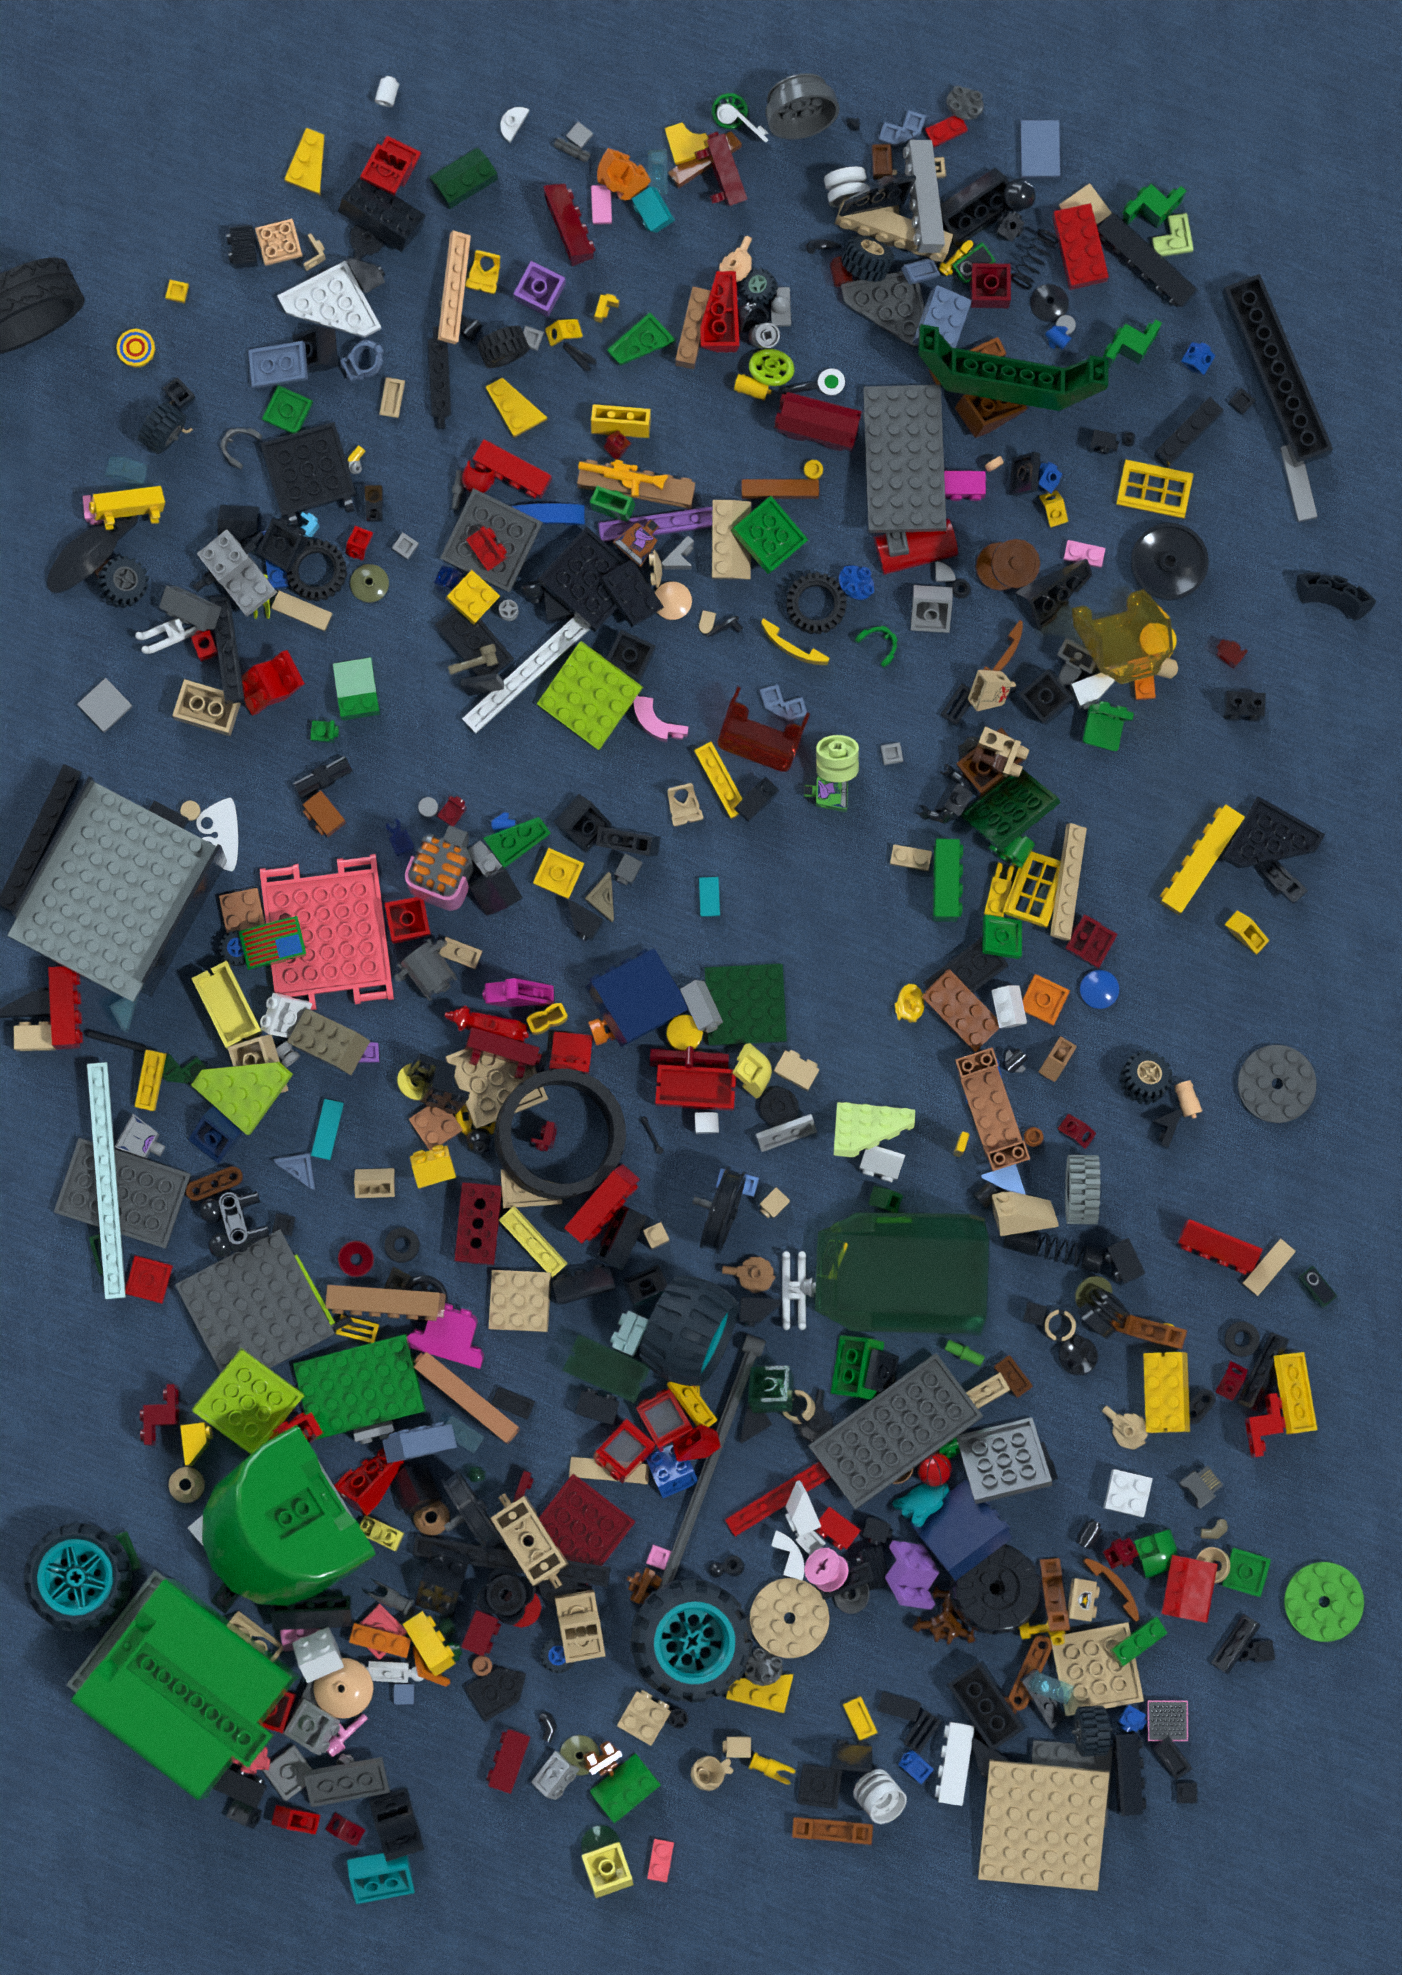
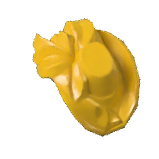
[895,984,924,1023]

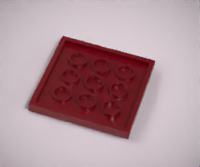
[525,1474,636,1585]

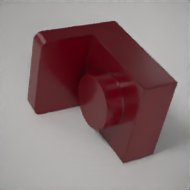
[603,430,631,460]
[437,796,467,827]

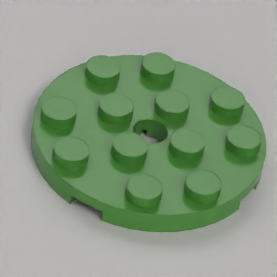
[1284,1562,1364,1642]

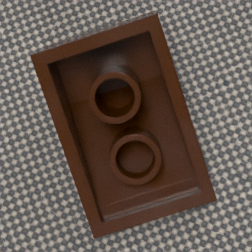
[955,394,1028,438]

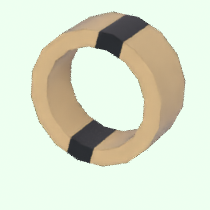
[1044,1310,1076,1342]
[781,1390,815,1424]

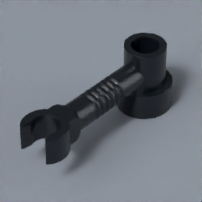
[438,299,483,342]

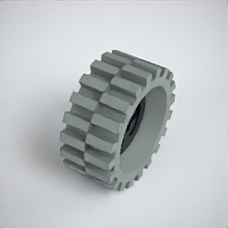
[1065,1155,1100,1224]

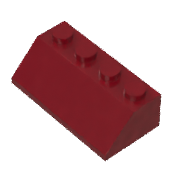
[543,184,596,267]

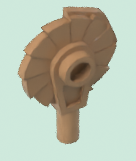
[722,1256,776,1293]

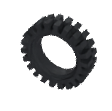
[286,539,347,601]
[786,572,847,635]

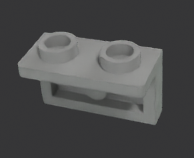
[354,1420,395,1445]

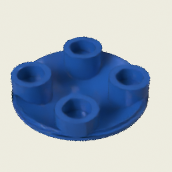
[839,565,874,600]
[1080,970,1119,1009]

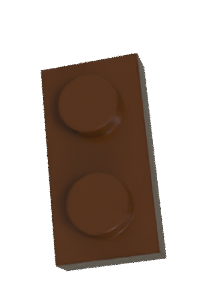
[994,1355,1033,1398]

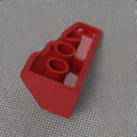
[700,271,739,352]
[334,1447,404,1516]

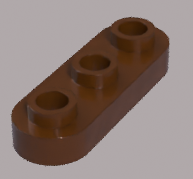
[186,1166,243,1201]

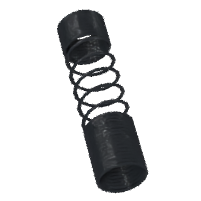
[1003,1231,1104,1274]

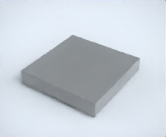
[77,678,133,733]
[263,1745,313,1801]

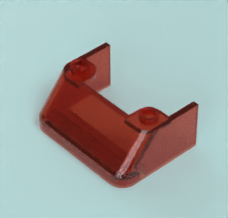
[718,686,810,772]

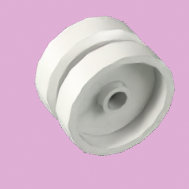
[824,167,868,208]

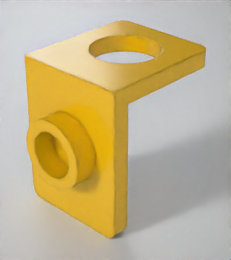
[545,319,583,346]
[1039,490,1068,527]

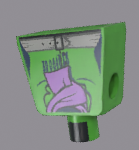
[804,776,848,812]

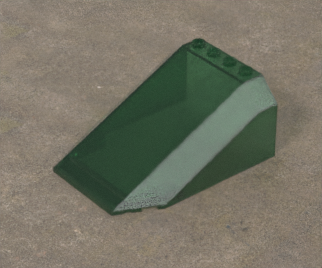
[815,1213,989,1336]

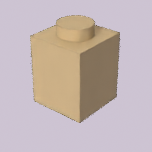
[759,1188,790,1219]
[643,1222,669,1250]
[723,1737,751,1758]

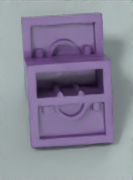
[885,1541,939,1610]

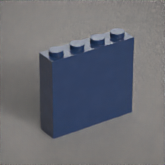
[585,949,689,1047]
[909,1480,1012,1581]

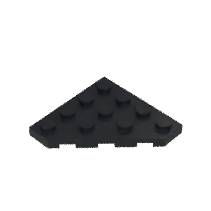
[1222,796,1325,869]

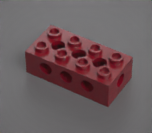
[455,1182,502,1266]

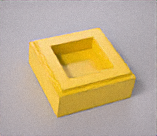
[165,280,189,304]

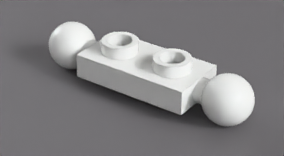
[359,1661,424,1683]

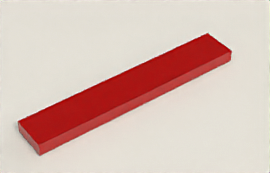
[725,1461,831,1536]

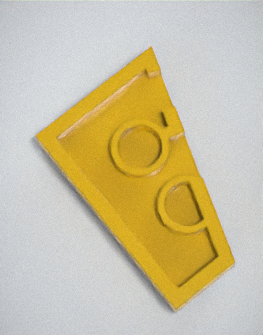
[284,128,325,195]
[486,378,548,438]
[726,1674,794,1713]

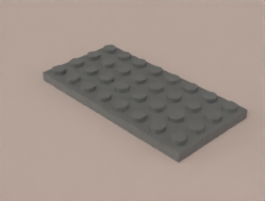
[863,385,946,533]
[809,1353,983,1510]

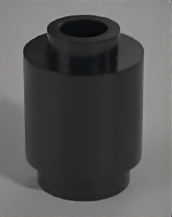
[1076,1519,1103,1550]

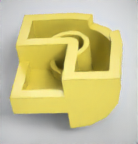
[732,1043,772,1098]

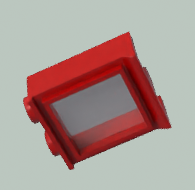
[636,1389,693,1452]
[593,1419,656,1483]

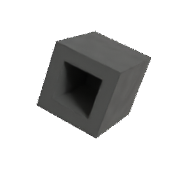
[614,853,643,886]

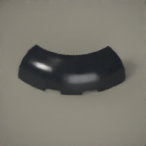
[1296,572,1376,621]

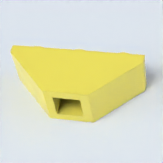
[360,1516,405,1551]

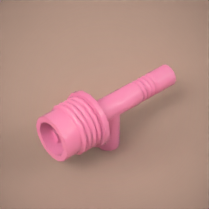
[326,1713,368,1757]

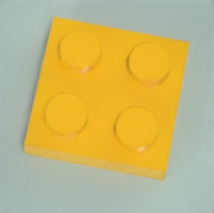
[445,570,500,625]
[533,848,584,900]

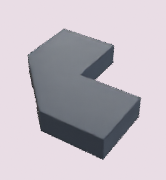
[878,110,926,147]
[759,684,808,722]

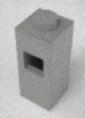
[680,980,723,1033]

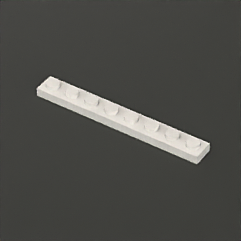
[462,615,590,734]

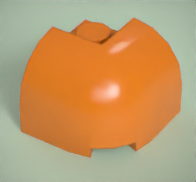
[597,148,651,200]

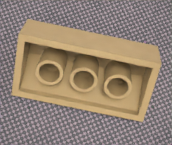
[712,500,751,580]

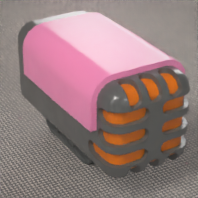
[405,825,474,911]

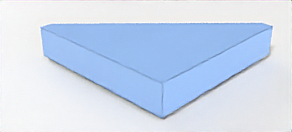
[981,1164,1026,1195]

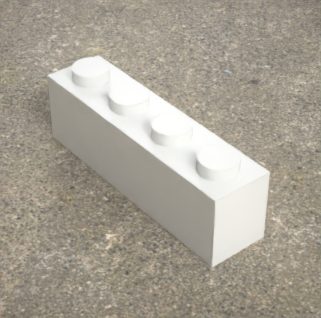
[935,1722,974,1806]

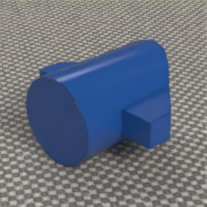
[1045,325,1072,350]
[491,812,516,833]

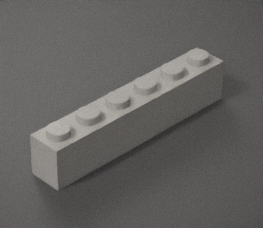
[903,140,945,253]

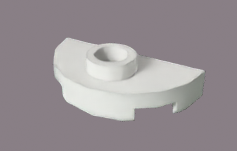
[501,107,529,143]

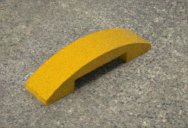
[761,618,830,665]

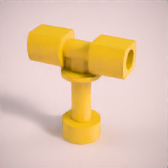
[1020,1621,1065,1645]

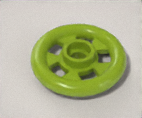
[749,349,794,386]

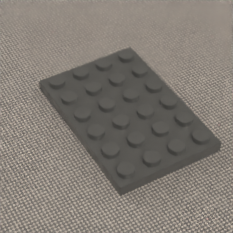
[54,1138,191,1249]

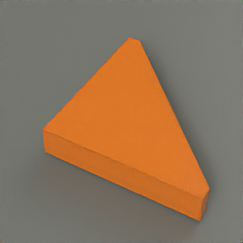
[412,1645,450,1687]

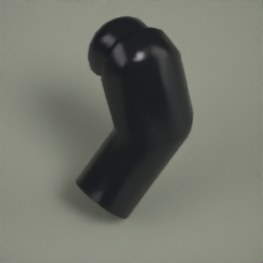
[539,1712,557,1743]

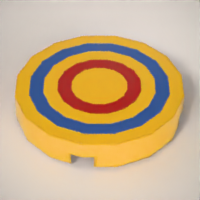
[116,329,155,368]

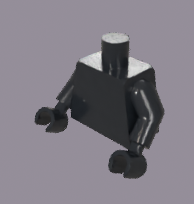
[916,764,973,824]

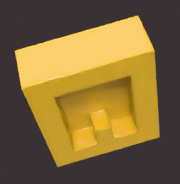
[594,294,619,323]

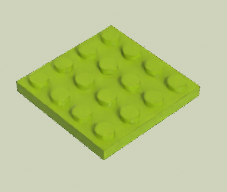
[537,641,643,750]
[192,1348,304,1454]

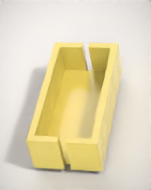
[192,961,263,1050]

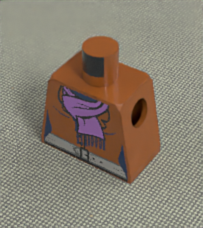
[613,519,659,567]

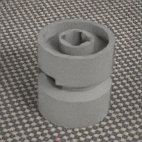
[749,323,780,348]

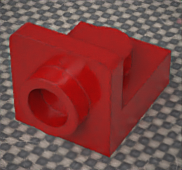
[345,526,373,560]

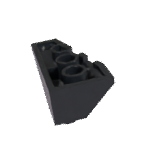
[839,174,916,217]
[1015,558,1092,631]

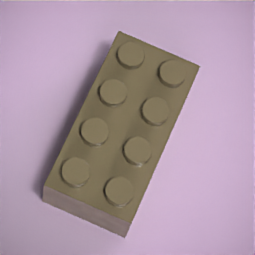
[287,1008,370,1075]

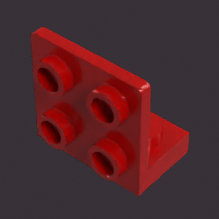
[549,1032,593,1075]
[269,1412,323,1443]

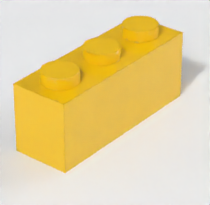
[591,404,651,438]
[403,1611,455,1677]

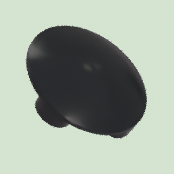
[1059,1336,1099,1376]

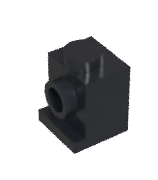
[1089,429,1119,455]

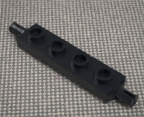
[427,326,451,430]

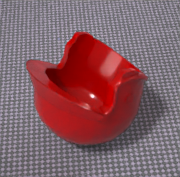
[462,461,495,493]

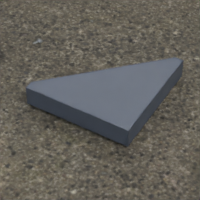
[274,1154,315,1190]

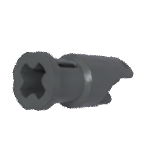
[367,1581,414,1616]

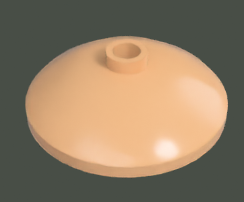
[314,1658,373,1718]

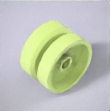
[816,735,859,782]

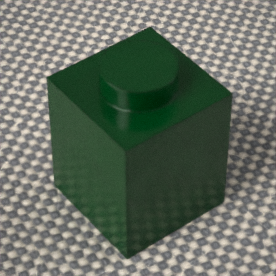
[868,1186,903,1214]

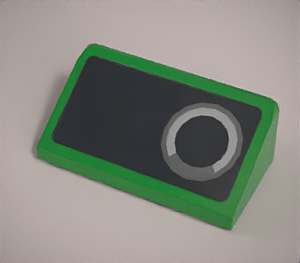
[952,242,995,283]

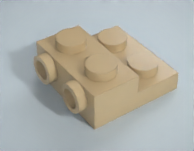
[617,1690,671,1746]

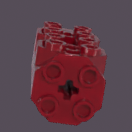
[774,392,862,451]

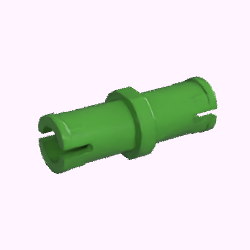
[944,1340,985,1367]

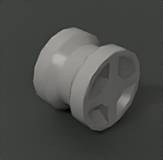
[499,600,519,621]

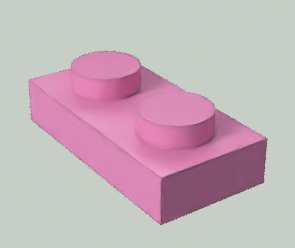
[1063,540,1106,568]

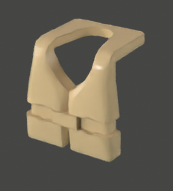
[667,783,703,827]

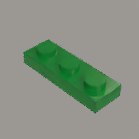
[1110,1617,1167,1667]

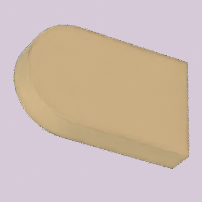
[699,610,716,634]

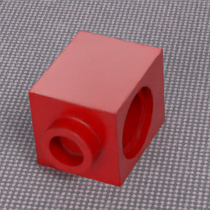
[191,630,218,662]

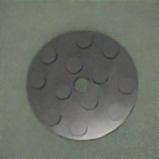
[1238,1045,1316,1123]

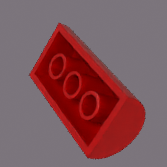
[873,518,958,575]

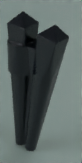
[563,343,597,372]

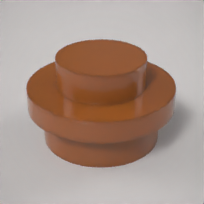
[1024,1127,1043,1147]

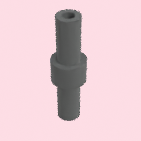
[452,470,464,510]

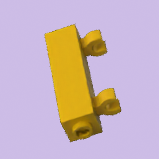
[89,486,165,530]

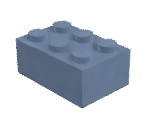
[912,285,972,348]
[382,1422,457,1463]

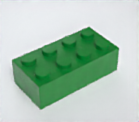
[933,839,963,922]

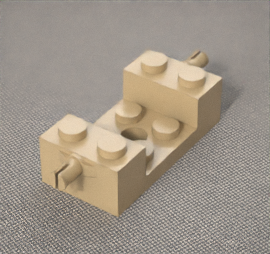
[491,1493,568,1589]

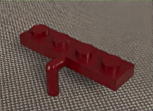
[650,1046,729,1069]

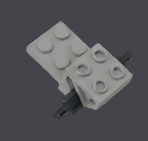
[193,530,277,617]

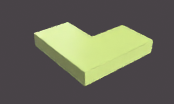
[1152,213,1193,257]

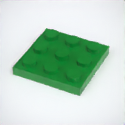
[731,496,808,574]

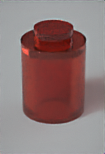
[829,256,853,287]

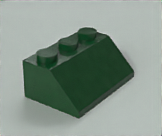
[429,147,498,209]

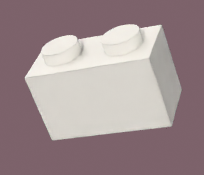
[991,986,1027,1028]

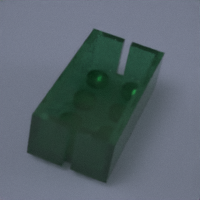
[562,1335,650,1404]

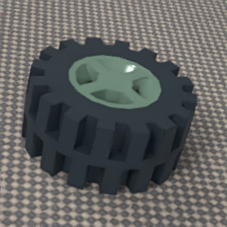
[741,268,778,306]

